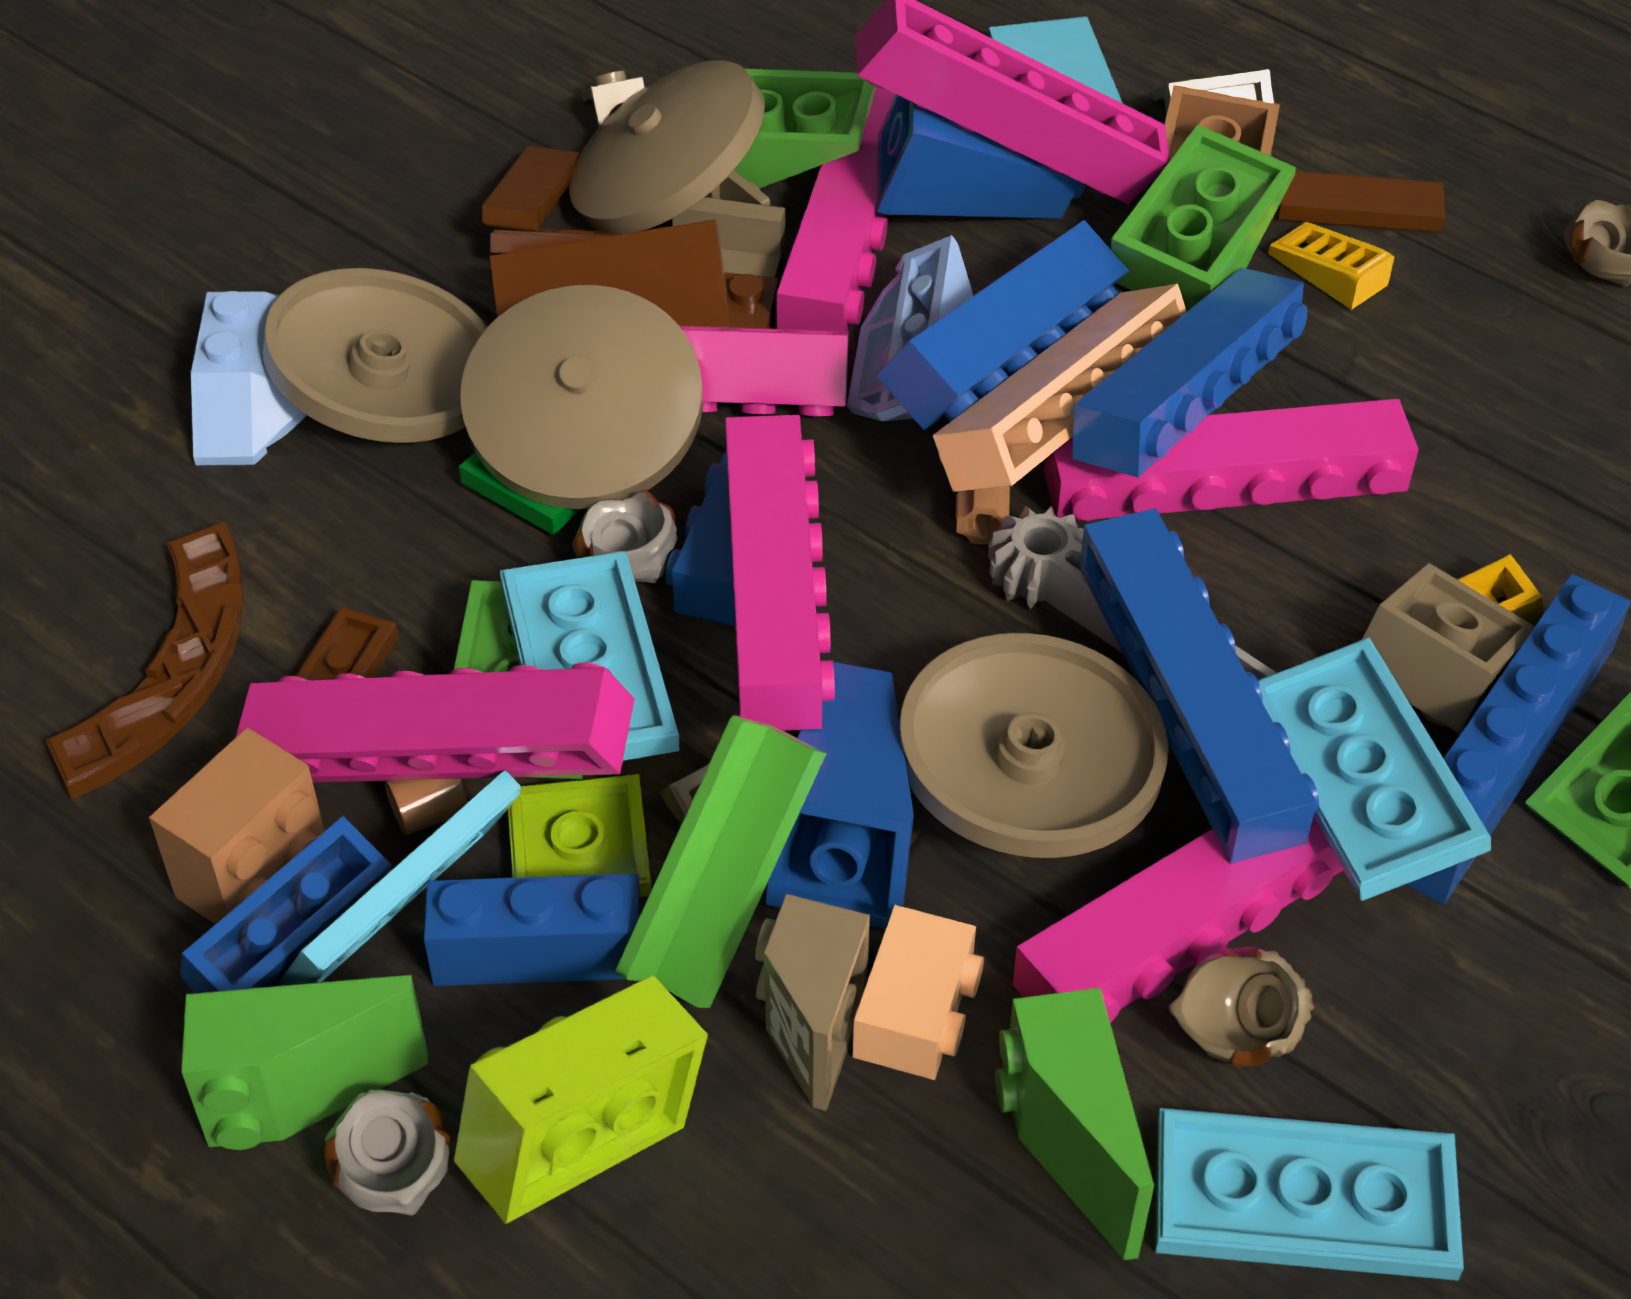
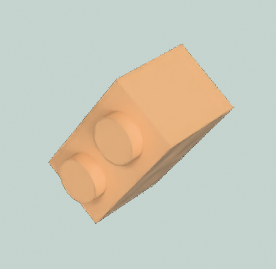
[853,905,984,1080]

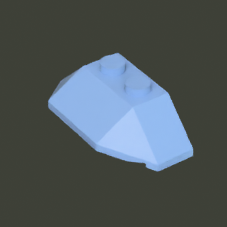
[847,235,974,421]
[191,291,307,465]

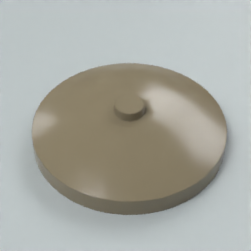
[569,60,765,235]
[262,268,487,443]
[460,285,703,509]
[899,633,1168,858]

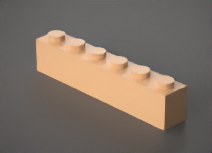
[933,284,1187,492]

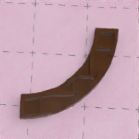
[46,522,244,800]

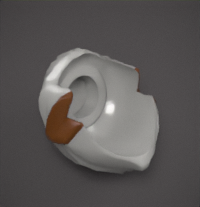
[572,490,678,583]
[324,1089,452,1215]

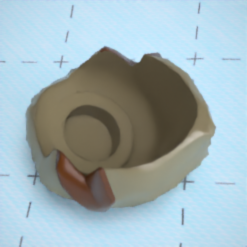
[1564,199,1631,287]
[1169,947,1314,1067]

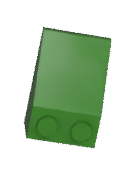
[734,69,876,189]
[1111,124,1296,312]
[1525,692,1631,889]
[182,975,428,1150]
[995,987,1154,1260]

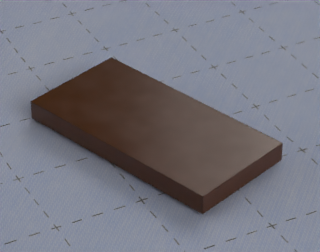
[490,219,732,327]

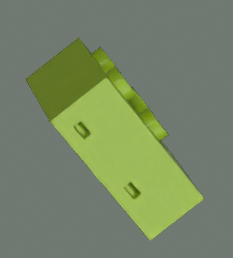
[454,975,708,1224]

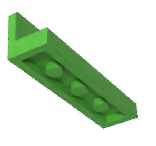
[616,715,827,1008]

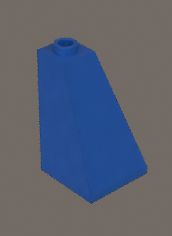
[877,94,1085,218]
[766,662,914,929]

